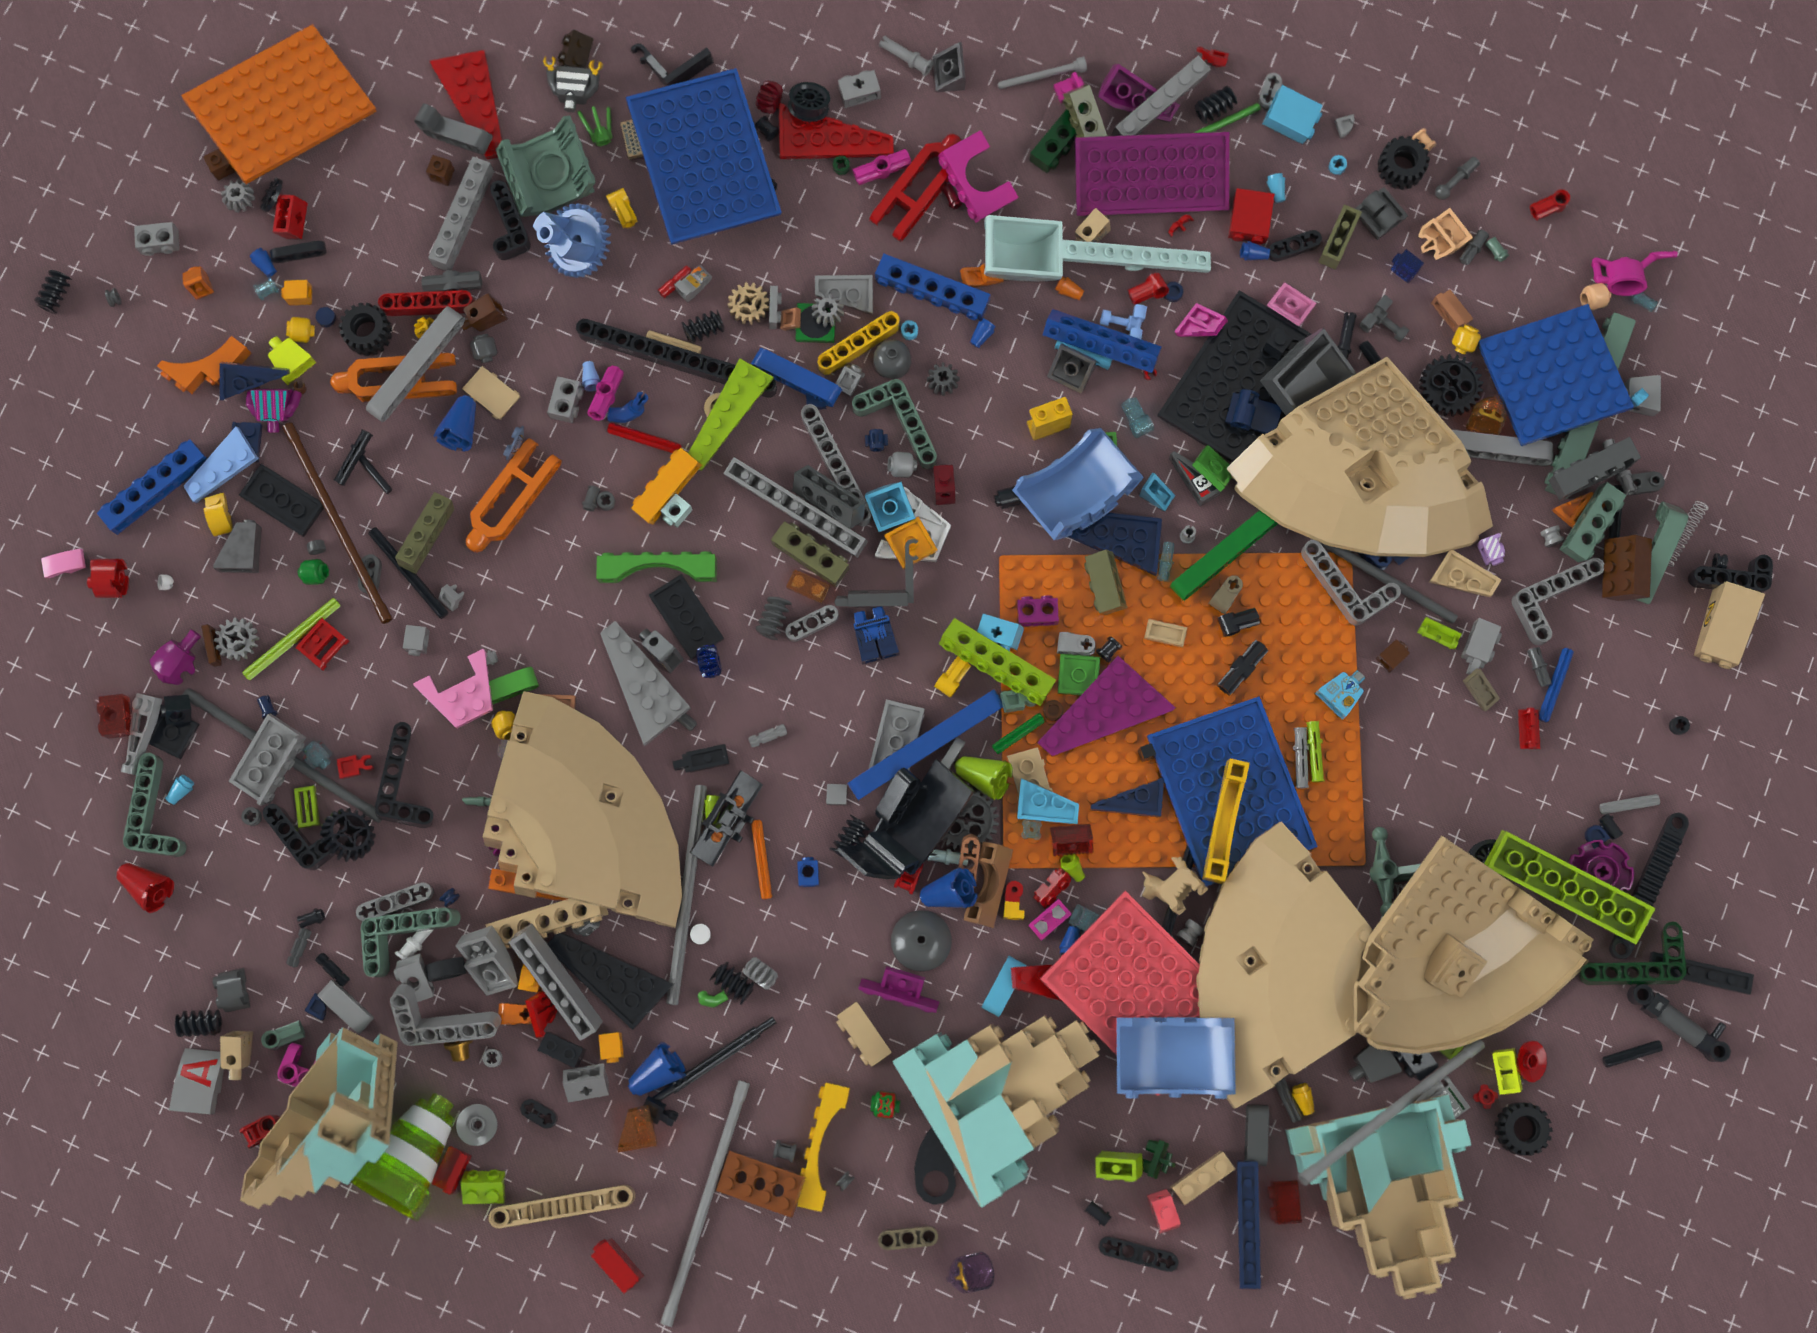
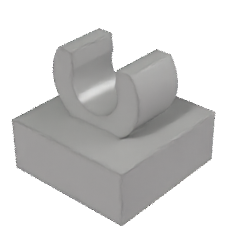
[438,584,464,612]

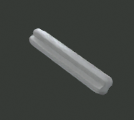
[1599,794,1660,814]

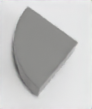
[1334,114,1354,139]

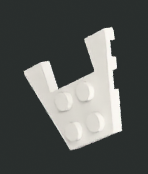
[875,487,951,562]

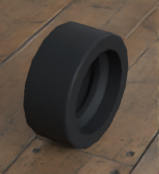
[425,957,467,982]

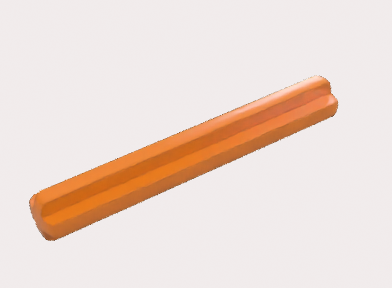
[751,820,772,899]

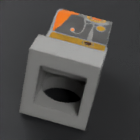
[674,265,712,303]

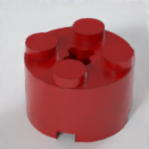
[87,559,129,598]

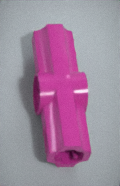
[853,149,911,186]
[587,365,624,421]

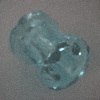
[253,277,279,301]

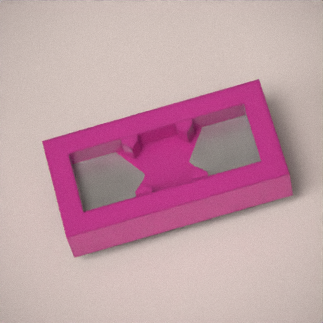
[1028,899,1072,941]

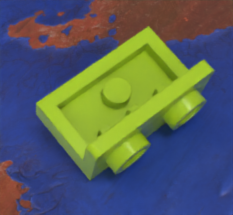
[461,1170,506,1204]

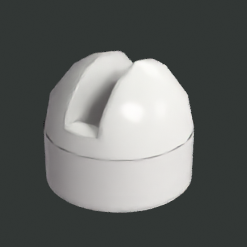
[158,574,174,590]

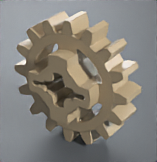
[728,282,770,325]

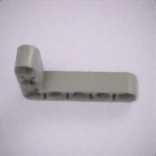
[1301,540,1401,626]
[1511,558,1604,646]
[390,984,502,1046]

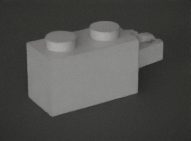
[1461,618,1502,675]

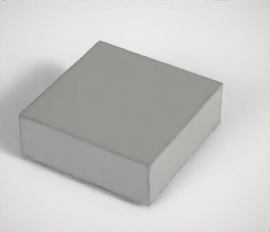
[826,784,847,805]

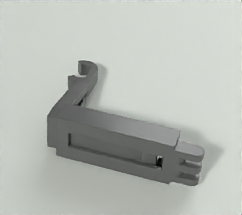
[834,538,919,607]

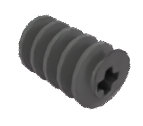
[755,597,792,640]

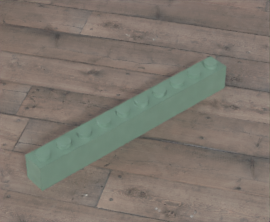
[1544,312,1636,499]

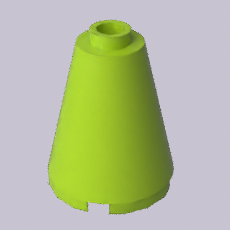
[955,756,1013,800]

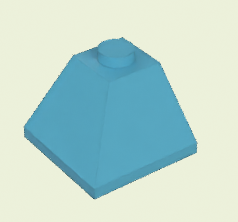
[865,482,915,532]

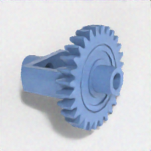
[532,203,611,278]

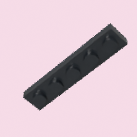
[1648,952,1754,995]

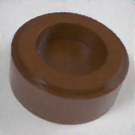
[1043,700,1063,721]

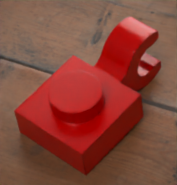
[1195,47,1229,67]

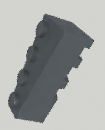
[1549,437,1641,501]

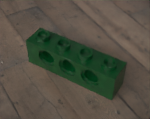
[1029,104,1090,173]

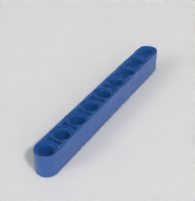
[847,689,1003,800]

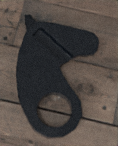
[914,1127,956,1205]

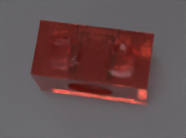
[97,694,131,739]

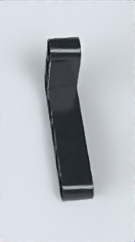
[375,722,433,828]

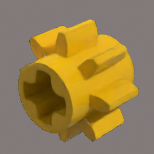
[414,316,434,339]

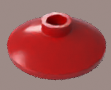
[1517,1041,1547,1082]

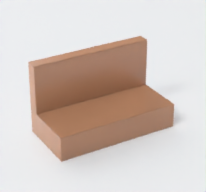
[1431,289,1473,333]

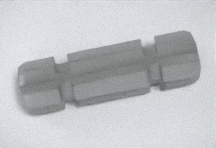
[748,724,787,747]

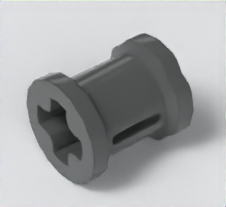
[773,1140,797,1163]

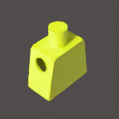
[268,336,316,385]

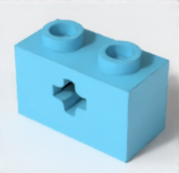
[977,614,1024,651]

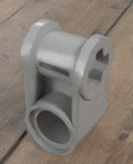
[1057,632,1096,656]

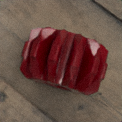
[755,80,783,114]

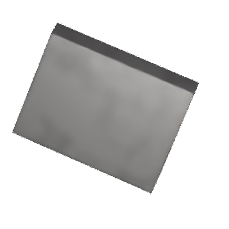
[933,42,965,92]
[1047,343,1096,393]

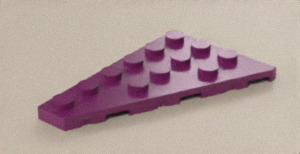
[1037,656,1176,757]

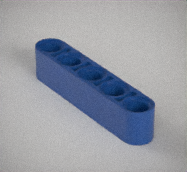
[751,348,842,407]

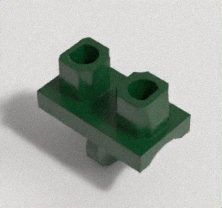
[1142,1140,1176,1179]

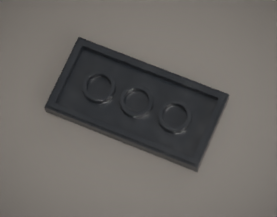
[239,464,324,537]
[649,574,724,660]

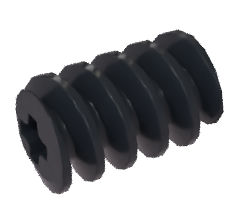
[1195,86,1237,124]
[35,270,72,314]
[681,310,724,344]
[829,815,870,859]
[709,961,754,1005]
[175,1009,222,1037]

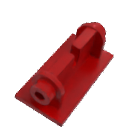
[1518,708,1540,749]
[1033,868,1072,909]

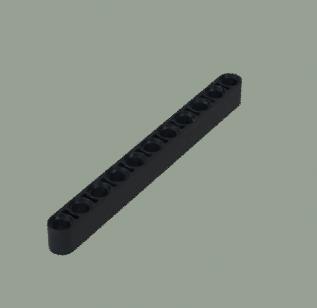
[576,319,777,398]

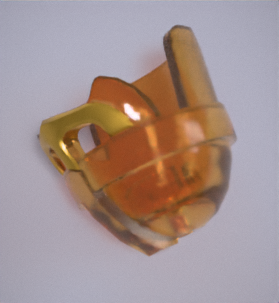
[1466,395,1507,435]

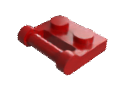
[295,618,350,671]

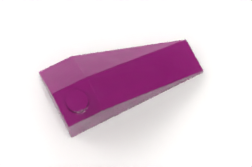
[1097,64,1180,122]

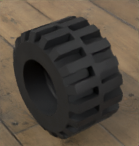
[1377,136,1430,190]
[339,303,392,356]
[1495,1103,1553,1156]

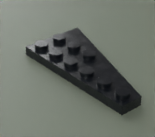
[547,933,674,1030]

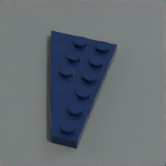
[1068,513,1162,576]

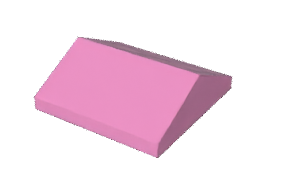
[1267,282,1316,326]

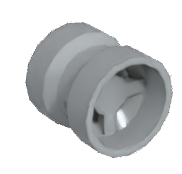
[1177,919,1204,947]

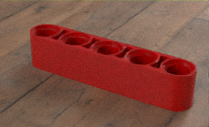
[378,290,475,316]

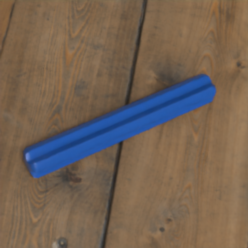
[1539,648,1574,722]

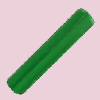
[992,713,1045,754]

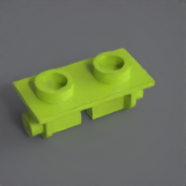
[1417,617,1462,649]

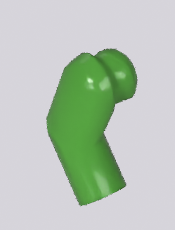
[697,991,729,1008]

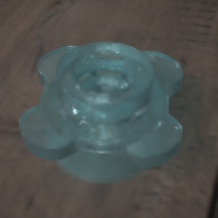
[1021,819,1042,840]

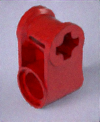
[894,863,924,895]
[239,1115,280,1149]

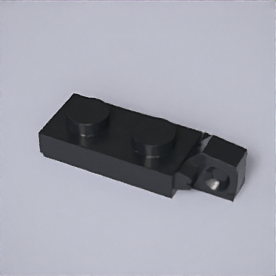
[672,744,729,773]

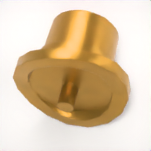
[444,1040,473,1062]

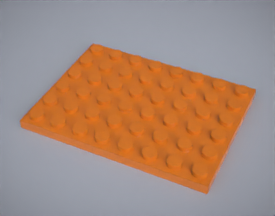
[181,24,376,185]

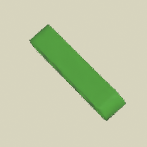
[447,667,539,720]

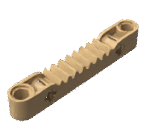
[489,1185,635,1228]

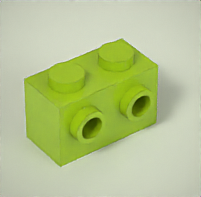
[1096,1151,1143,1182]

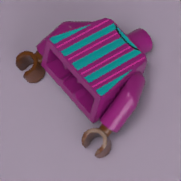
[246,382,307,433]

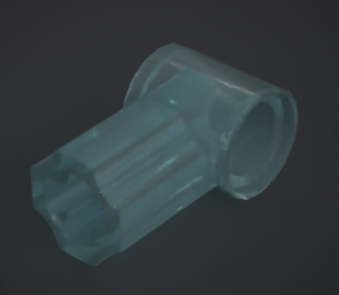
[1121,397,1154,439]

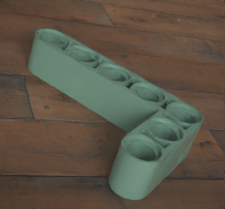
[852,379,937,470]
[1635,501,1689,604]
[123,753,187,857]
[361,908,461,977]

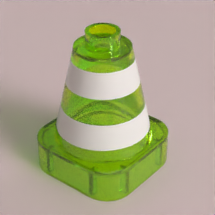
[351,1093,455,1221]

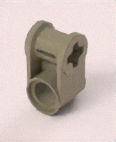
[1208,576,1243,614]

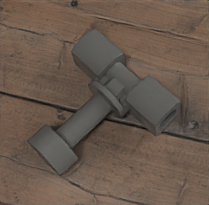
[1359,295,1410,342]

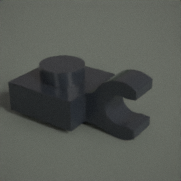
[639,1096,679,1126]

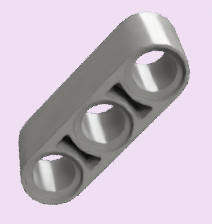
[317,980,374,1034]

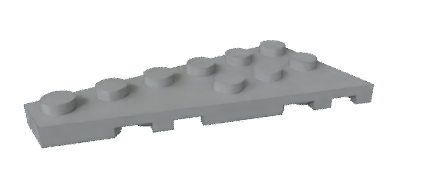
[600,621,691,747]

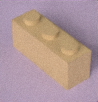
[836,1002,892,1067]
[1170,1151,1235,1205]

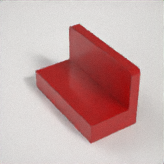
[432,1146,472,1195]

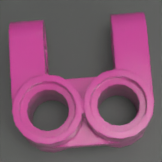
[278,1042,316,1087]

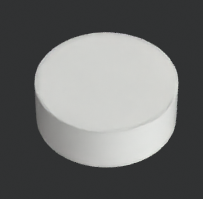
[690,924,711,945]

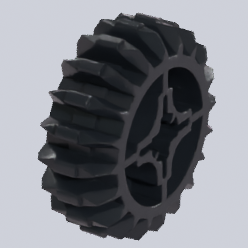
[319,808,376,862]

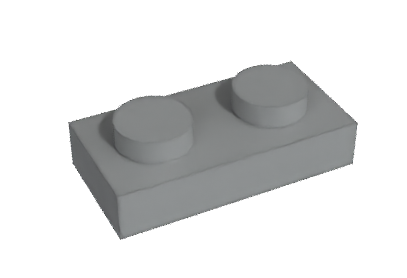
[769,286,782,329]

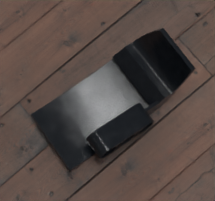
[837,759,974,879]

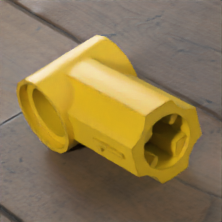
[606,188,638,228]
[934,656,971,698]

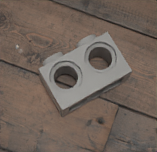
[134,222,180,256]
[547,376,584,423]

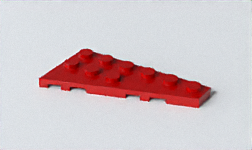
[429,50,502,160]
[779,103,894,159]

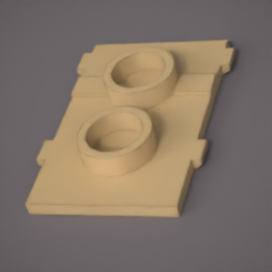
[462,366,520,420]
[1007,747,1053,801]

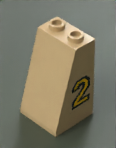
[1694,581,1765,669]

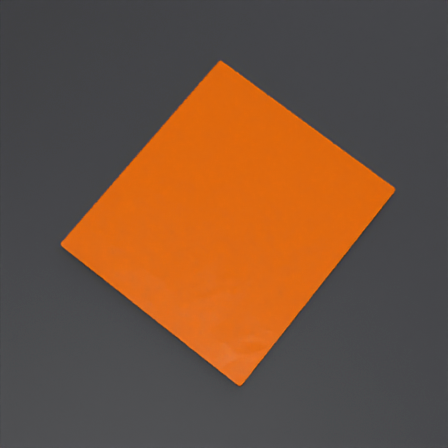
[999,553,1366,869]

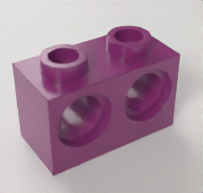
[1017,595,1059,627]

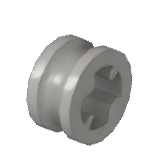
[483,1049,503,1067]

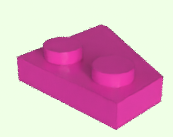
[1174,303,1228,337]

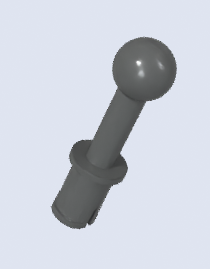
[1435,156,1480,200]

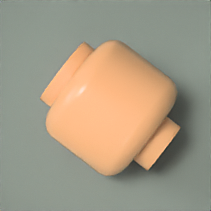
[1580,283,1611,310]

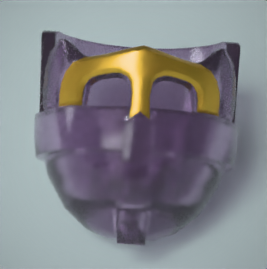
[946,1252,995,1293]

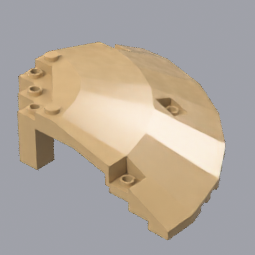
[483,691,682,928]
[1196,822,1373,1109]

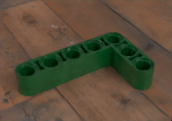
[1580,922,1686,985]

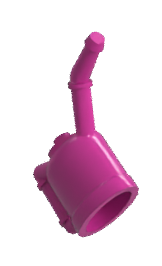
[1591,251,1678,296]

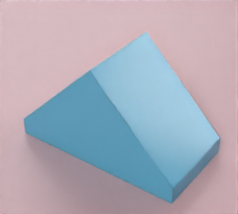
[1139,473,1175,511]

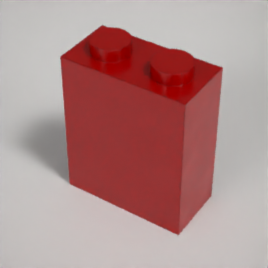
[1228,188,1275,245]
[590,1238,645,1294]

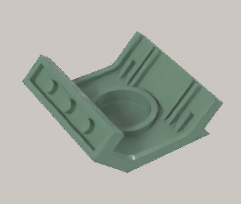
[496,116,595,217]

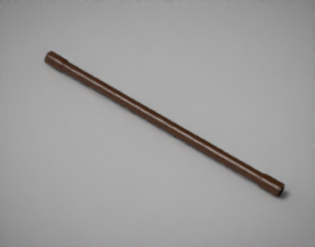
[282,422,393,624]

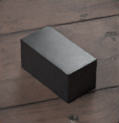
[1138,743,1156,762]

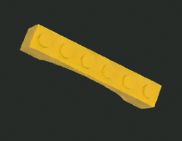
[1202,758,1250,884]
[797,1083,850,1212]

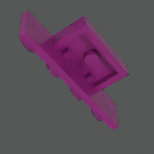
[858,966,939,1013]

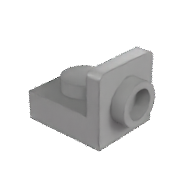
[835,364,865,396]

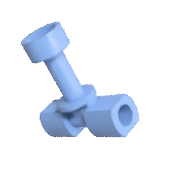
[1100,304,1147,339]

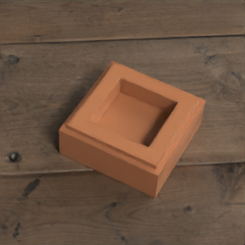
[781,307,801,331]

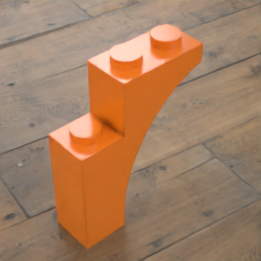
[157,336,251,394]

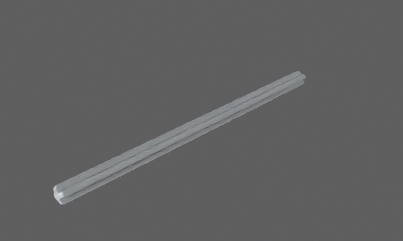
[666,785,707,1005]

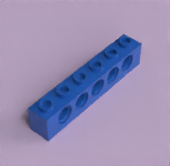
[875,253,991,321]
[1043,309,1162,373]
[97,439,207,535]

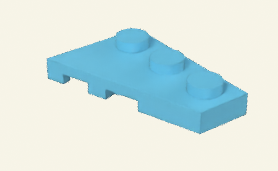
[1017,778,1079,824]

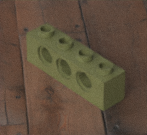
[1063,85,1107,137]
[395,492,455,574]
[771,521,849,587]

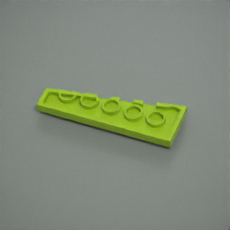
[688,358,774,471]

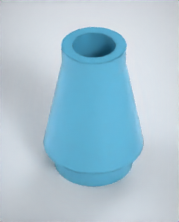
[1266,173,1286,203]
[165,775,194,805]

